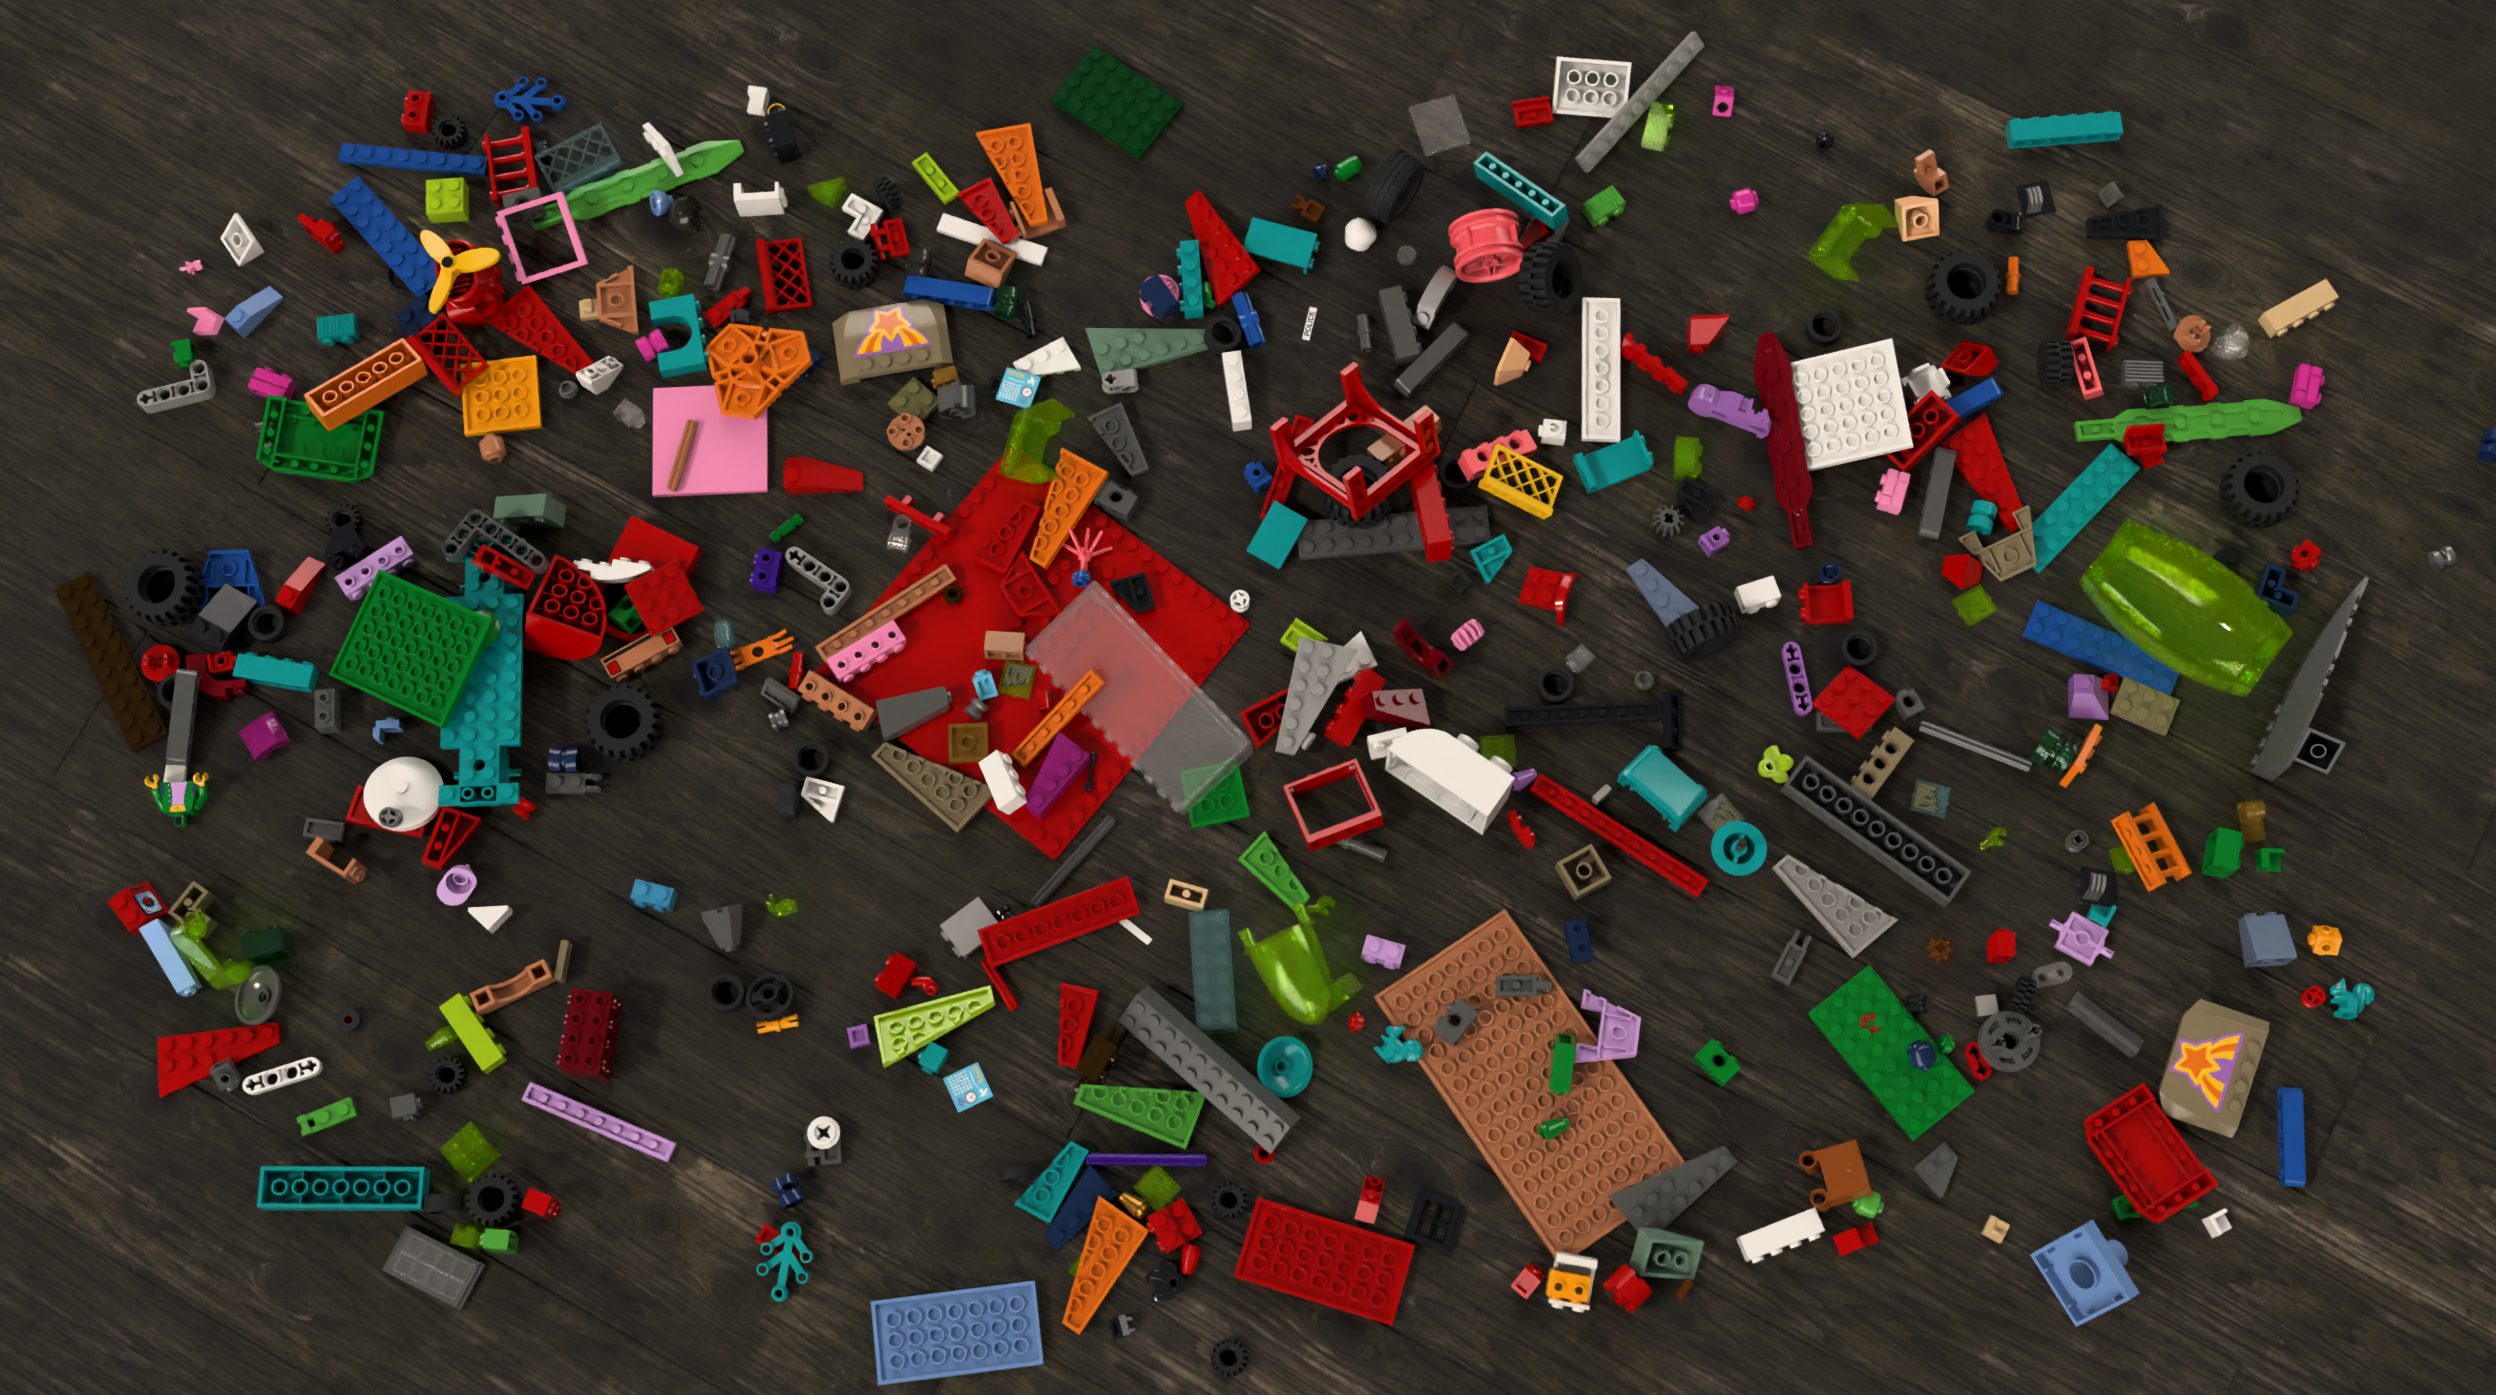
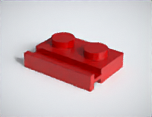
[1512,96,1553,129]

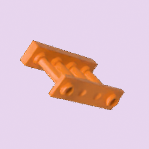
[2111,803,2192,892]

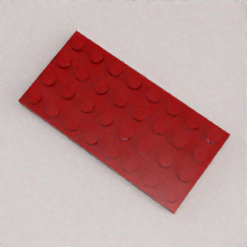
[1234,1197,1415,1326]

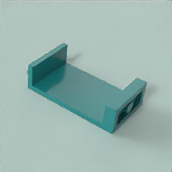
[1243,217,1320,275]
[1573,430,1654,494]

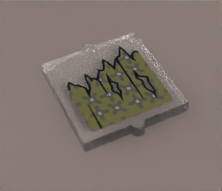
[1697,793,1744,834]

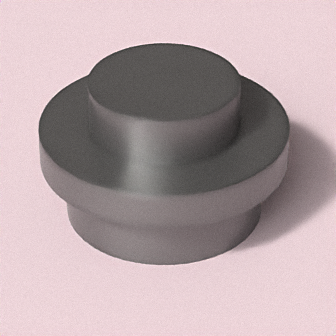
[559,381,578,399]
[1634,671,1654,690]

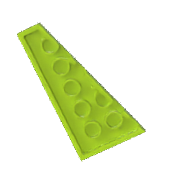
[873,985,995,1068]

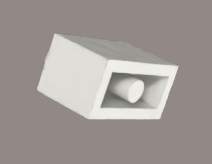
[1734,576,1781,614]

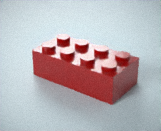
[1885,389,1961,473]

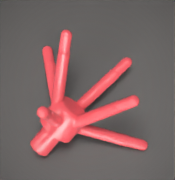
[1063,527,1113,570]

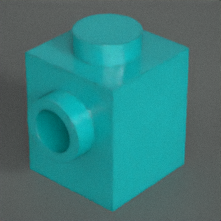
[918,1042,950,1075]

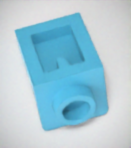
[971,669,998,701]

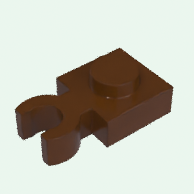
[1291,195,1326,225]

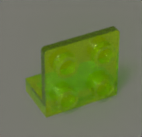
[440,1122,501,1183]

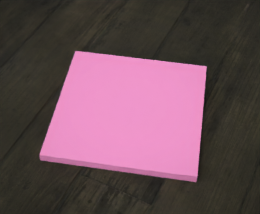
[652,385,768,497]

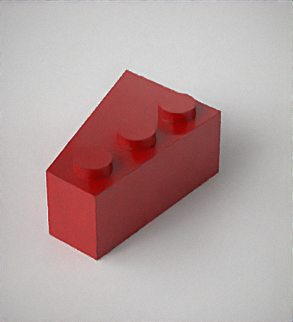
[422,807,483,871]

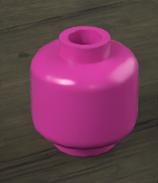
[1729,188,1759,215]

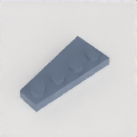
[1626,558,1699,627]

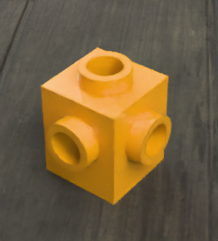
[2307,925,2342,955]

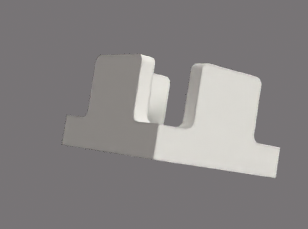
[1901,363,1952,407]

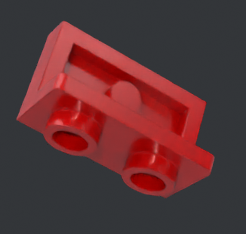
[2123,423,2168,456]

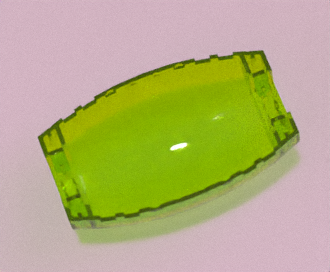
[2078,520,2293,698]

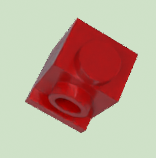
[206,650,237,678]

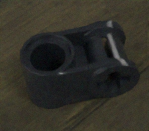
[1985,209,2024,236]

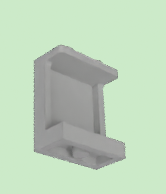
[940,897,998,960]

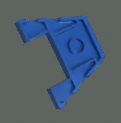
[199,550,267,609]

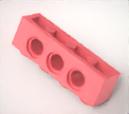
[1457,429,1537,481]

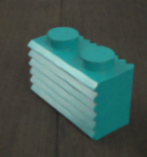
[317,313,360,346]

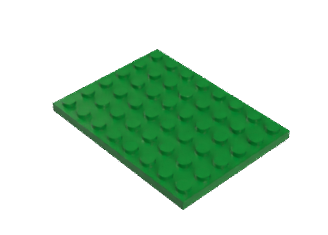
[329,569,497,729]

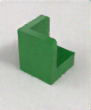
[2255,848,2285,873]

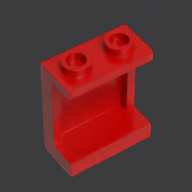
[1798,581,1854,625]

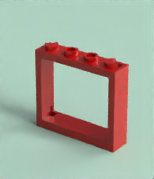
[1283,759,1384,852]

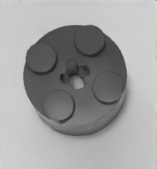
[937,381,976,420]

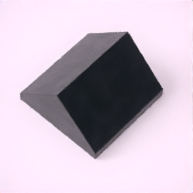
[2294,726,2346,774]

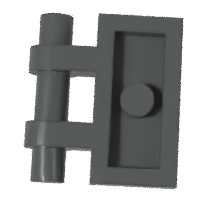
[804,1122,842,1167]

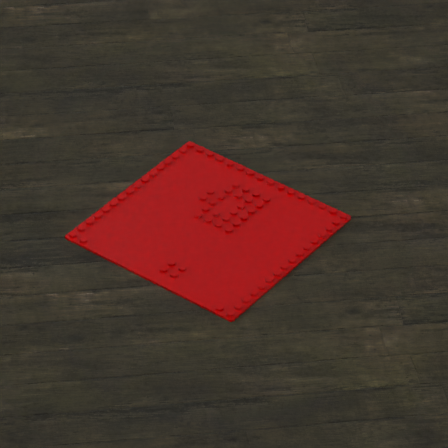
[816,445,1249,860]

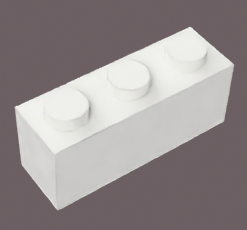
[979,750,1027,815]

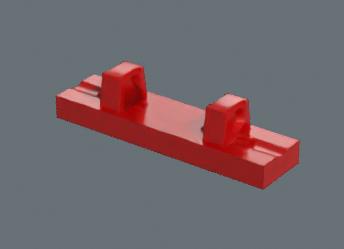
[884,495,954,542]

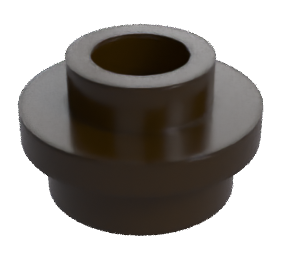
[944,586,963,605]

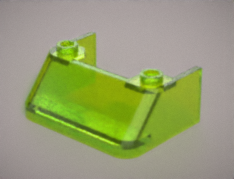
[1807,203,1899,281]
[1000,398,1075,485]

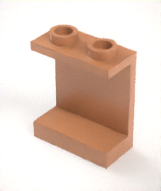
[1008,187,1066,241]
[306,836,367,885]

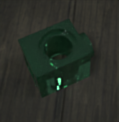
[2144,384,2176,410]

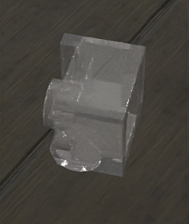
[613,399,646,429]

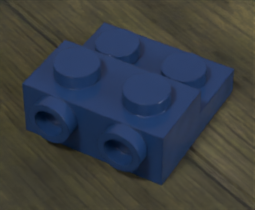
[394,294,446,342]
[691,647,741,700]

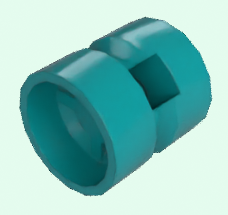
[1966,500,1998,535]

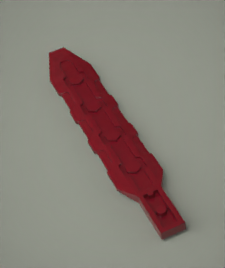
[1754,332,1814,550]

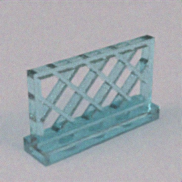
[534,123,623,194]

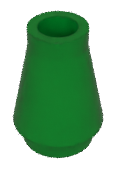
[1538,1117,1570,1141]

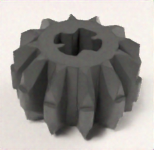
[1652,505,1685,538]

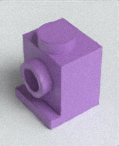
[1698,526,1730,557]

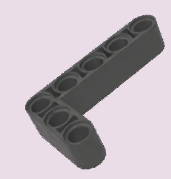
[442,509,550,574]

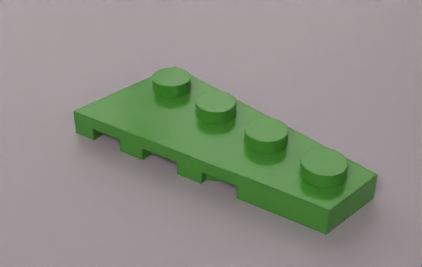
[1238,831,1310,913]

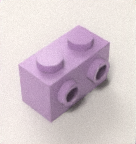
[1361,934,1406,969]

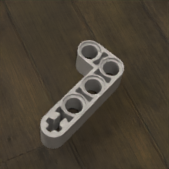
[137,360,216,413]
[785,547,852,615]

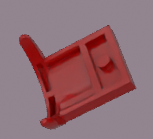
[1519,566,1581,627]

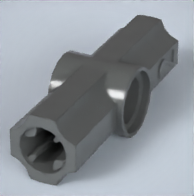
[704,233,737,291]

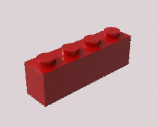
[1324,668,1387,748]

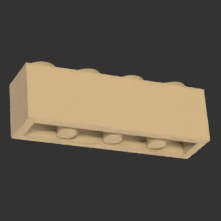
[2258,279,2339,338]

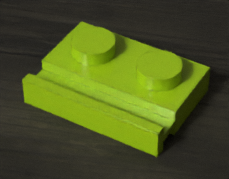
[1280,618,1328,652]

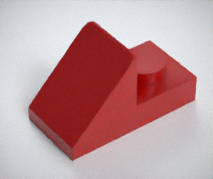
[1832,1222,1880,1256]

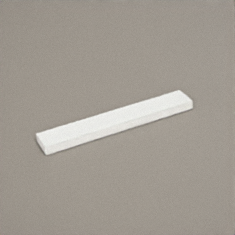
[937,213,1048,267]

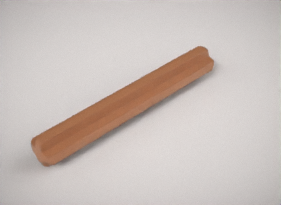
[667,419,697,491]

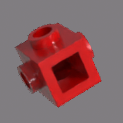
[2290,539,2323,573]

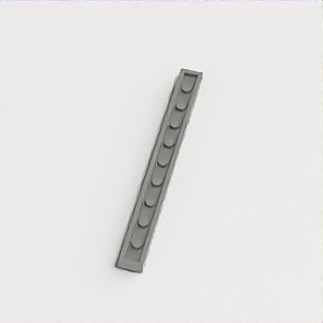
[1575,32,1705,172]

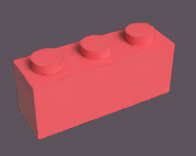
[2070,337,2104,401]

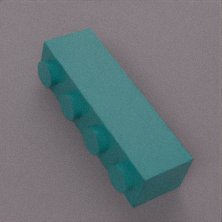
[232,652,320,693]

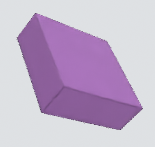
[847,1024,871,1049]

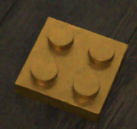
[948,722,989,764]

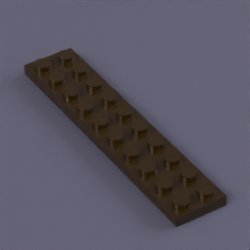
[54,571,169,753]

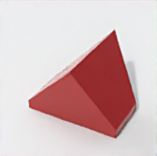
[1941,554,1983,590]

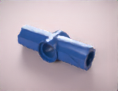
[1232,292,1265,349]

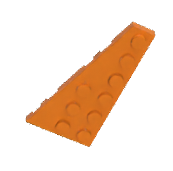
[976,123,1048,227]
[1029,447,1109,570]
[1062,1196,1149,1335]

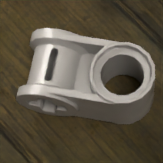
[1102,369,1139,394]

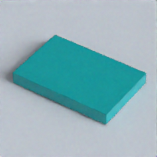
[1246,501,1308,570]

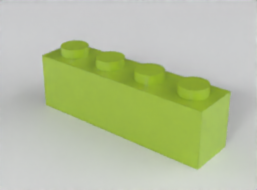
[439,993,507,1074]

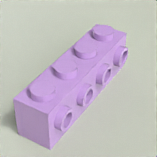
[334,536,418,602]

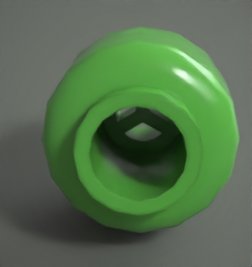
[1852,1191,1884,1218]

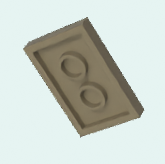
[2109,677,2180,736]

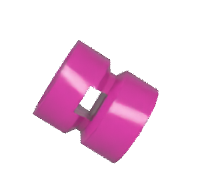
[635,329,670,362]

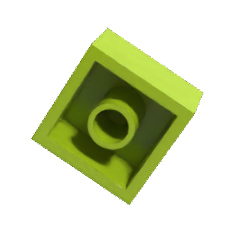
[426,177,469,224]

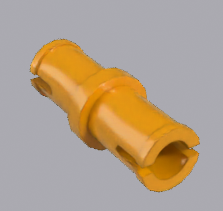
[757,1014,799,1034]

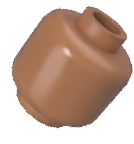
[479,434,506,464]

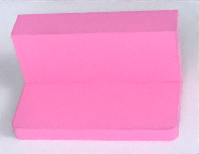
[187,307,225,336]

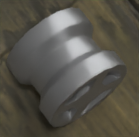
[964,697,989,721]
[768,708,790,732]
[379,807,403,828]

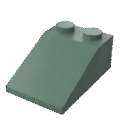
[1629,1227,1704,1280]

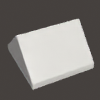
[220,213,265,266]

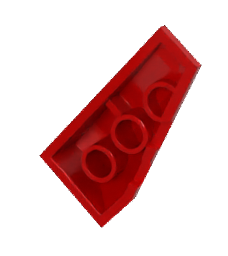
[784,457,863,495]

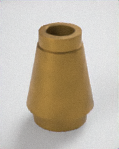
[1118,1191,1150,1219]

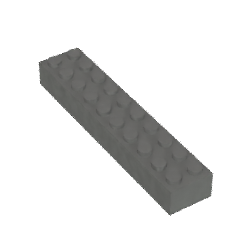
[1780,755,1971,908]
[1118,985,1301,1154]

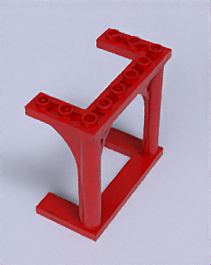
[1269,362,1441,520]

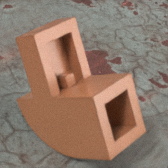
[1913,149,1949,197]

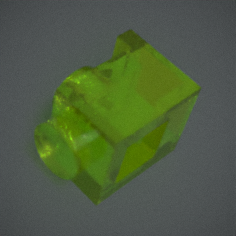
[657,268,684,298]
[450,1223,482,1250]

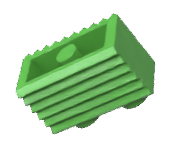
[1581,185,1626,227]
[480,1228,519,1255]

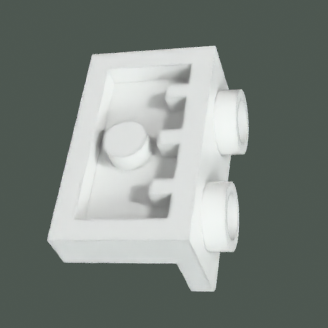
[1367,727,1407,760]

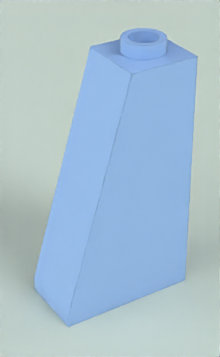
[139,919,202,997]

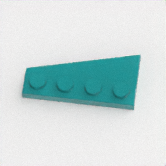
[1014,1141,1089,1224]

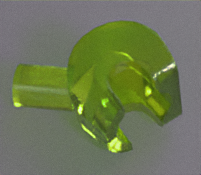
[1979,827,2007,850]
[1307,896,1336,916]

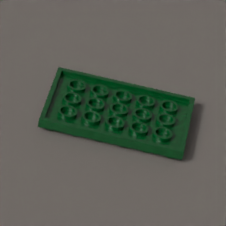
[1050,45,1183,161]

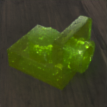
[2108,846,2136,875]
[766,894,799,917]

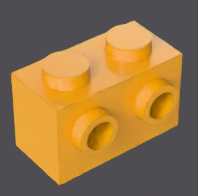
[1545,1268,1592,1305]

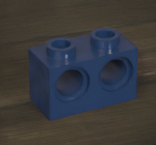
[1563,918,1594,965]

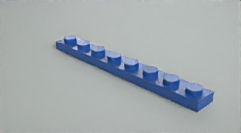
[339,143,488,177]

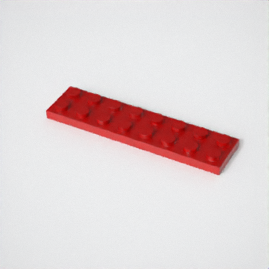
[977,876,1141,968]

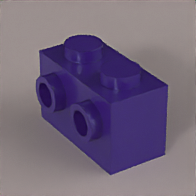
[750,549,785,594]

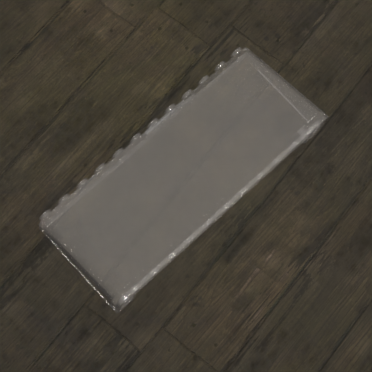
[1025,580,1253,816]

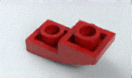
[1507,810,1536,850]

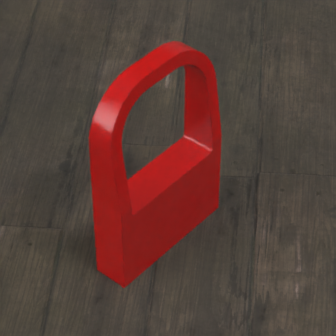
[596,515,704,643]

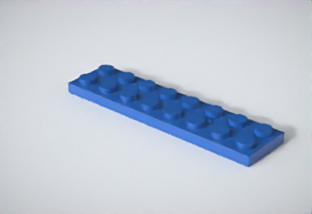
[329,176,437,298]
[2022,600,2183,696]

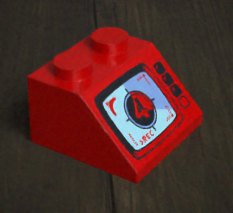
[107,881,169,937]

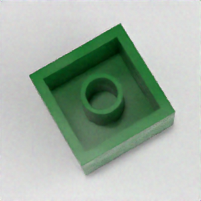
[2201,827,2244,879]

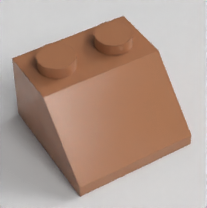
[965,238,1017,290]

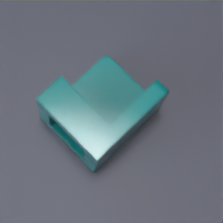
[2085,905,2117,928]

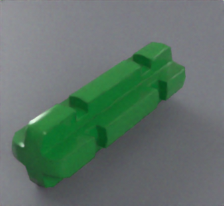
[769,513,804,543]

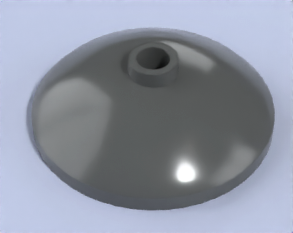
[235,965,282,1025]

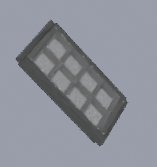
[382,1225,485,1310]

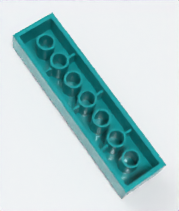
[257,1166,431,1211]

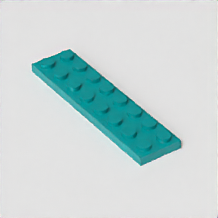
[2032,443,2140,574]

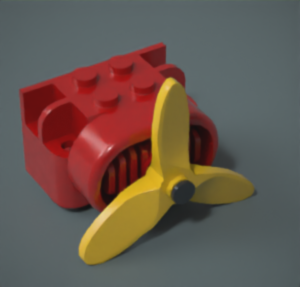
[420,230,505,330]

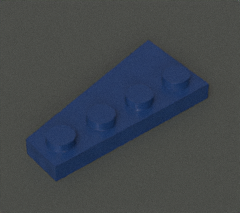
[1044,1165,1117,1252]

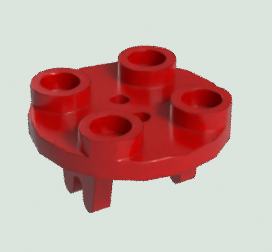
[141,644,181,683]

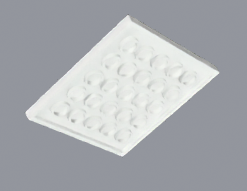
[1791,338,1914,472]

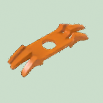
[730,629,794,671]

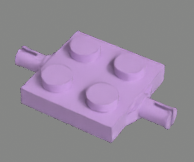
[2049,912,2115,966]

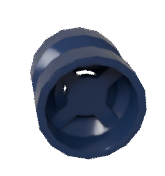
[1818,562,1840,585]

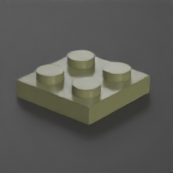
[888,377,938,423]

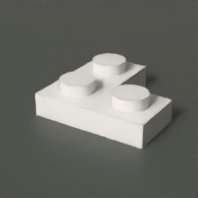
[842,193,884,241]

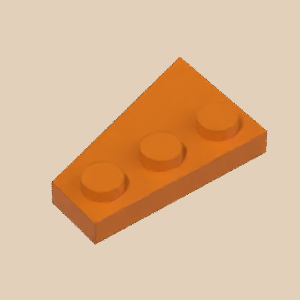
[2059,724,2103,788]

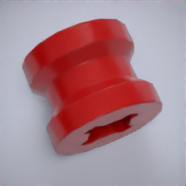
[512,797,537,820]
[2300,986,2326,1008]

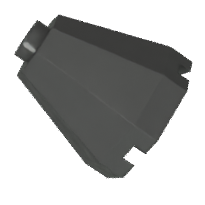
[701,903,744,952]

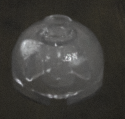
[2211,323,2250,361]

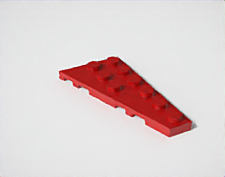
[157,1023,281,1099]

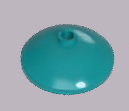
[1257,1036,1313,1098]

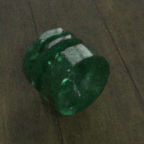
[2029,724,2081,777]

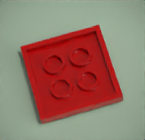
[624,559,704,637]
[1812,664,1896,740]

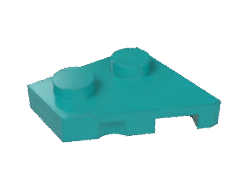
[1469,534,1513,585]

